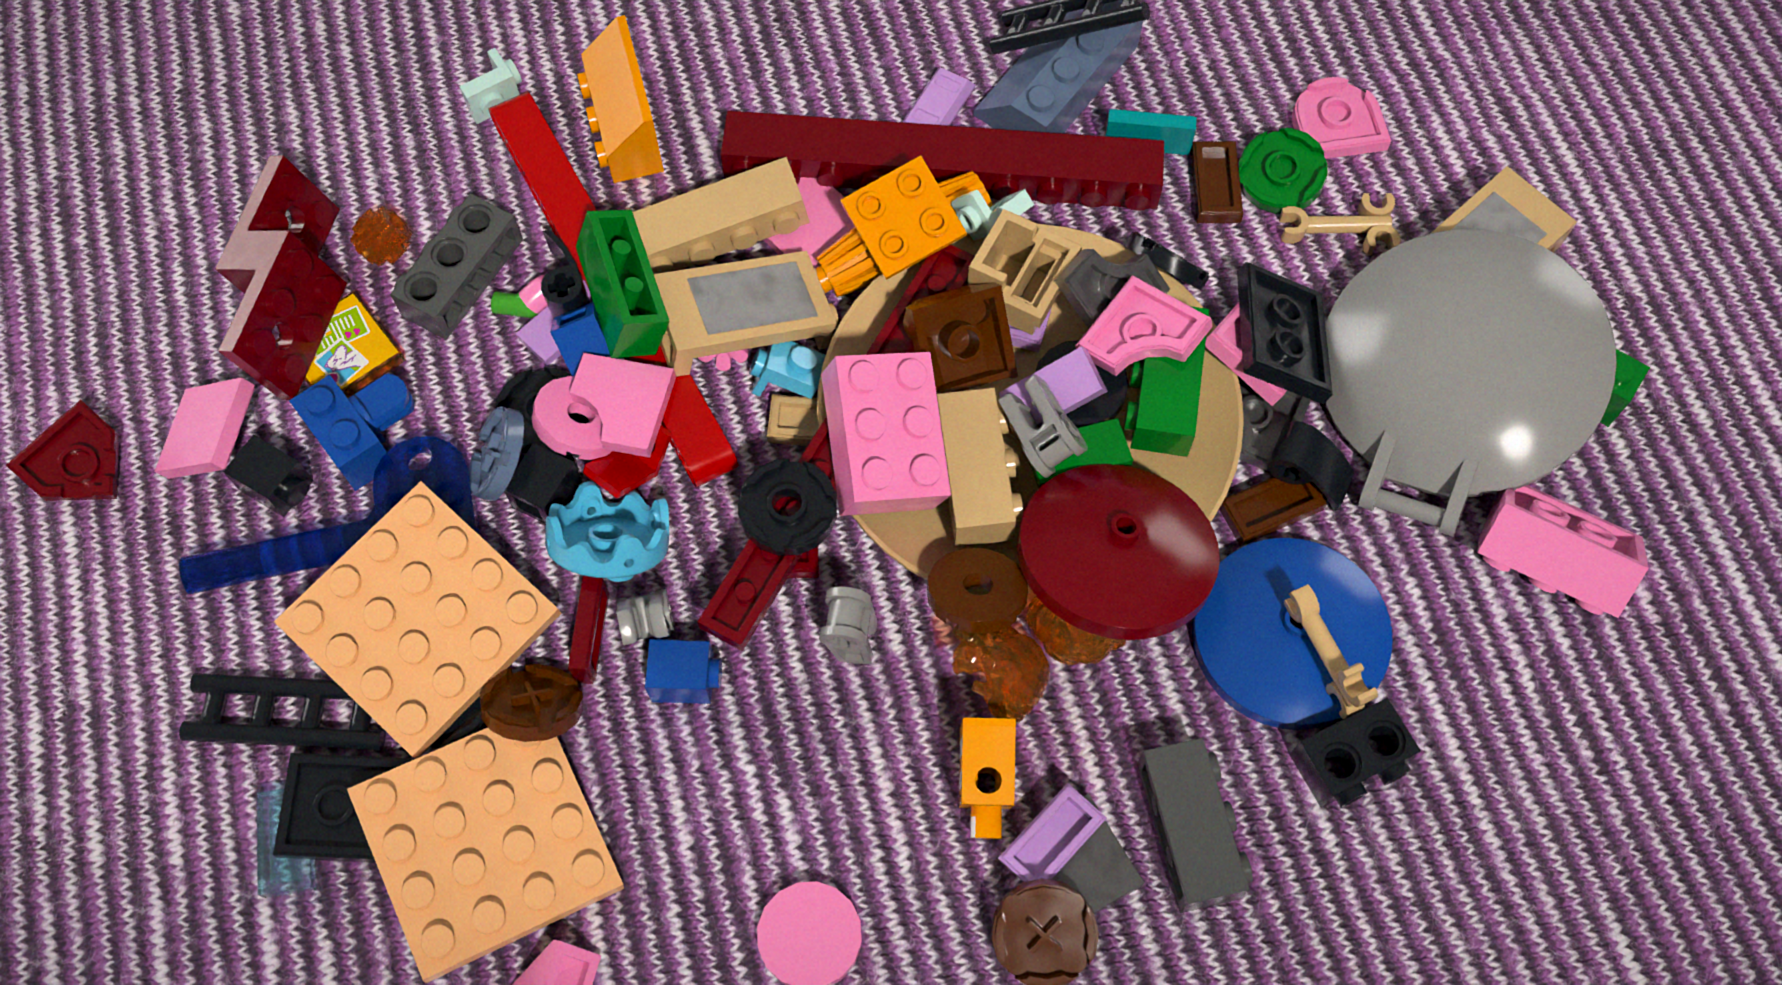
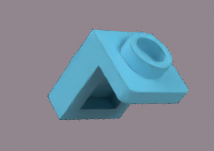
[749,341,826,399]

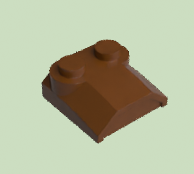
[903,283,1018,394]

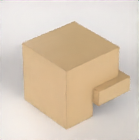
[968,209,1082,335]

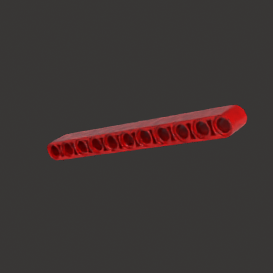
[488,91,739,488]

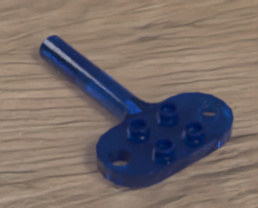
[179,436,480,595]

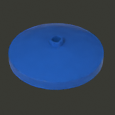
[1192,538,1393,730]

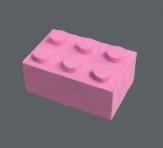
[821,352,951,516]

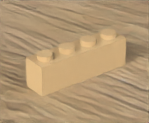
[633,157,810,274]

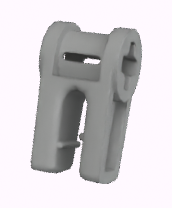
[998,374,1088,478]
[819,586,878,664]
[616,589,675,646]

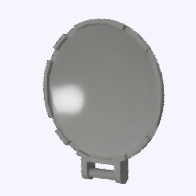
[1325,229,1616,537]

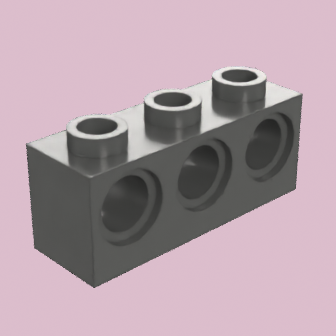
[390,193,523,340]

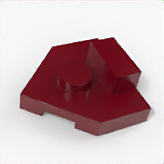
[6,399,119,501]

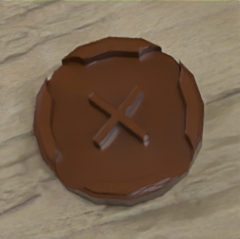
[480,664,583,742]
[991,878,1099,985]

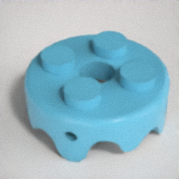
[545,481,669,582]

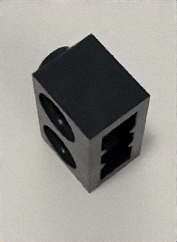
[1289,698,1421,808]

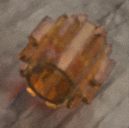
[350,206,412,266]

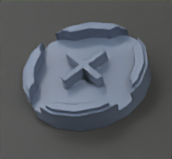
[468,407,524,501]

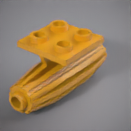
[815,155,993,297]

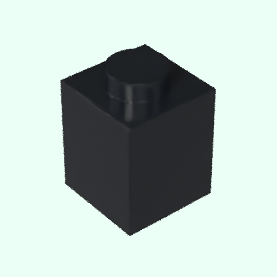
[223,435,314,517]
[504,442,582,524]

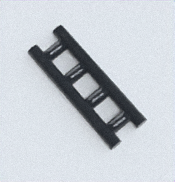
[990,0,1150,55]
[179,673,385,751]

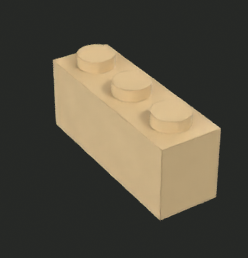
[937,388,1023,547]

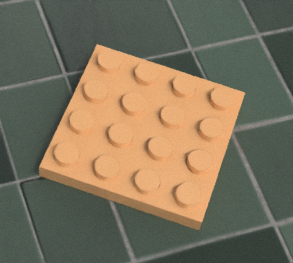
[274,481,562,759]
[347,727,624,983]

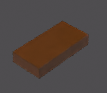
[1190,141,1243,223]
[1219,477,1327,546]

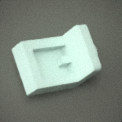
[459,48,522,124]
[951,189,1035,241]

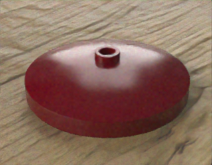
[1017,464,1220,640]

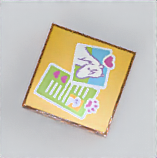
[276,291,406,398]

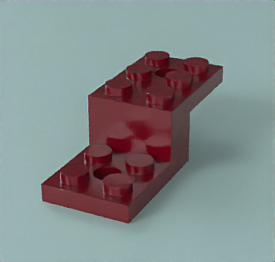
[215,155,347,400]

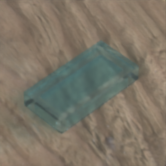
[257,789,316,898]

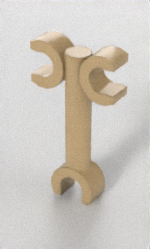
[1279,193,1401,256]
[1284,584,1378,719]

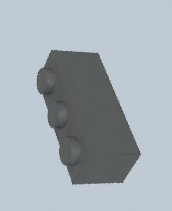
[1137,738,1253,913]

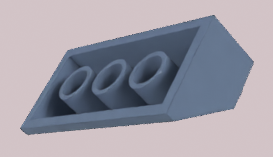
[973,0,1143,133]

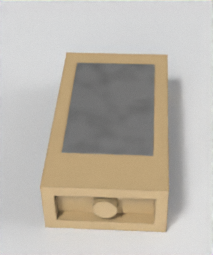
[1430,166,1577,253]
[654,251,839,377]

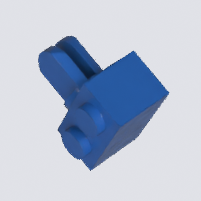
[289,373,414,491]

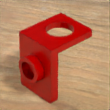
[583,425,672,499]

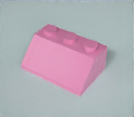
[1477,485,1649,618]

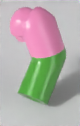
[491,275,548,318]

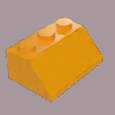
[577,15,664,183]

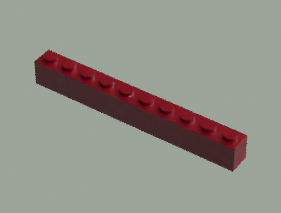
[721,111,1164,211]

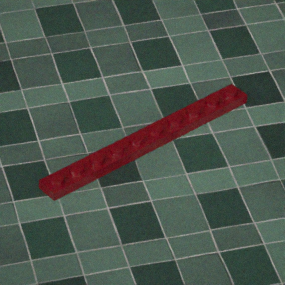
[697,244,975,651]

